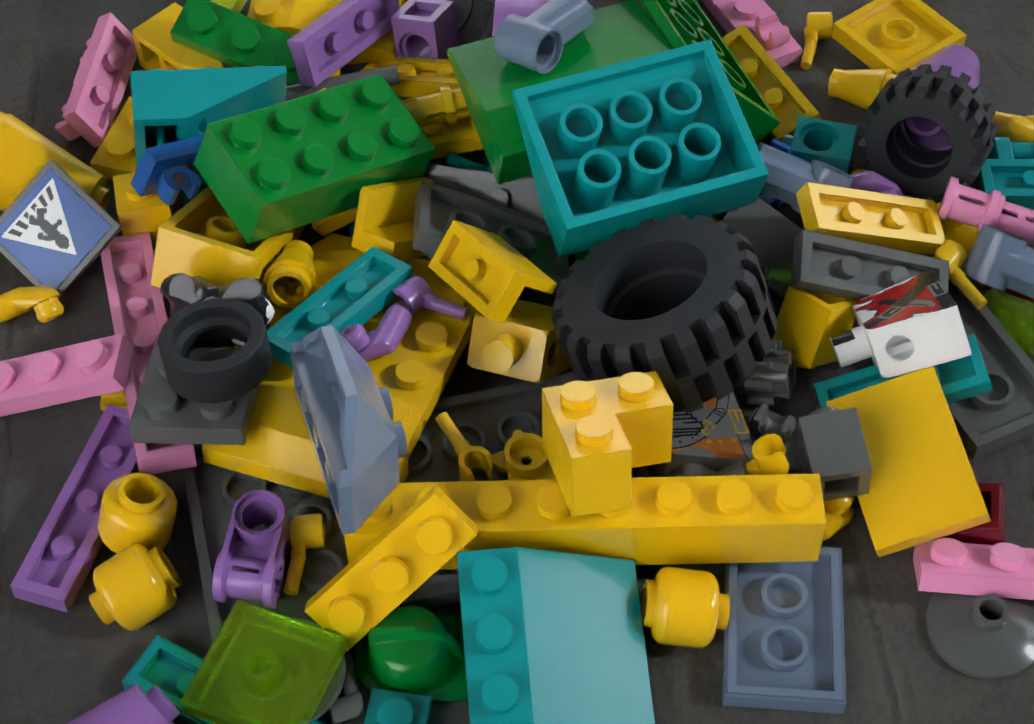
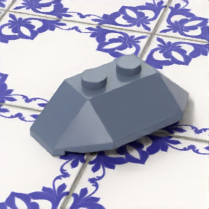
[290,325,407,535]

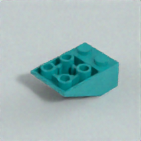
[130,65,287,168]

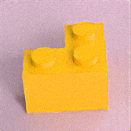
[542,371,673,517]

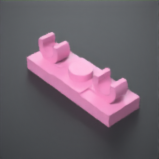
[701,0,802,68]
[55,12,137,148]

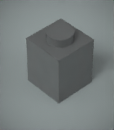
[797,407,872,501]

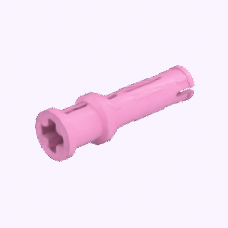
[938,176,1034,243]

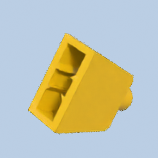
[467,299,571,383]

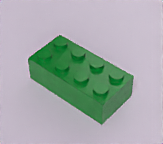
[194,74,436,244]

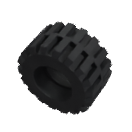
[857,64,997,204]

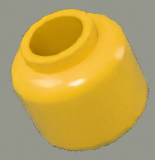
[98,473,178,554]
[89,543,182,631]
[641,567,730,648]

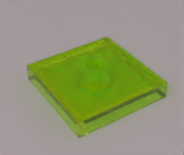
[179,599,348,724]

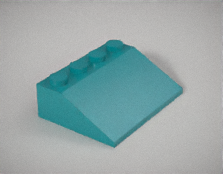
[512,39,769,257]
[457,547,655,724]

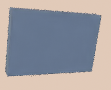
[722,547,847,714]

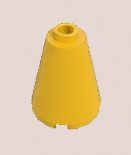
[0,111,111,212]

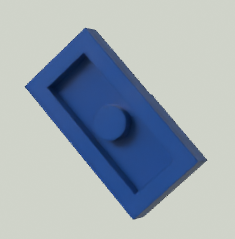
[131,135,206,205]

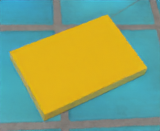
[826,366,991,557]

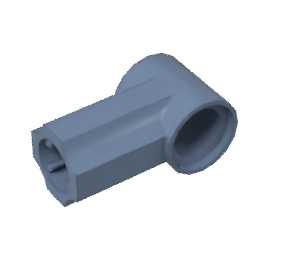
[494,0,594,74]
[757,142,854,214]
[962,224,1034,299]

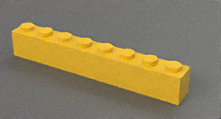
[344,474,827,570]

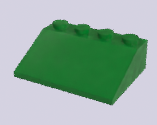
[447,0,672,184]
[624,0,780,145]

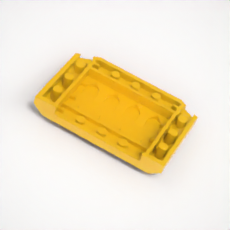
[202,233,477,499]

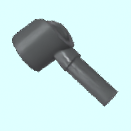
[328,653,366,724]

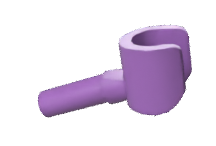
[393,276,470,321]

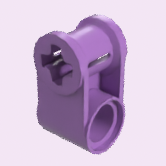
[212,490,291,610]

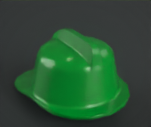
[355,605,468,702]

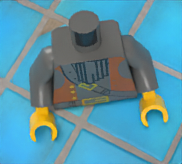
[649,390,789,477]

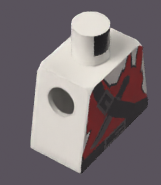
[830,269,972,378]

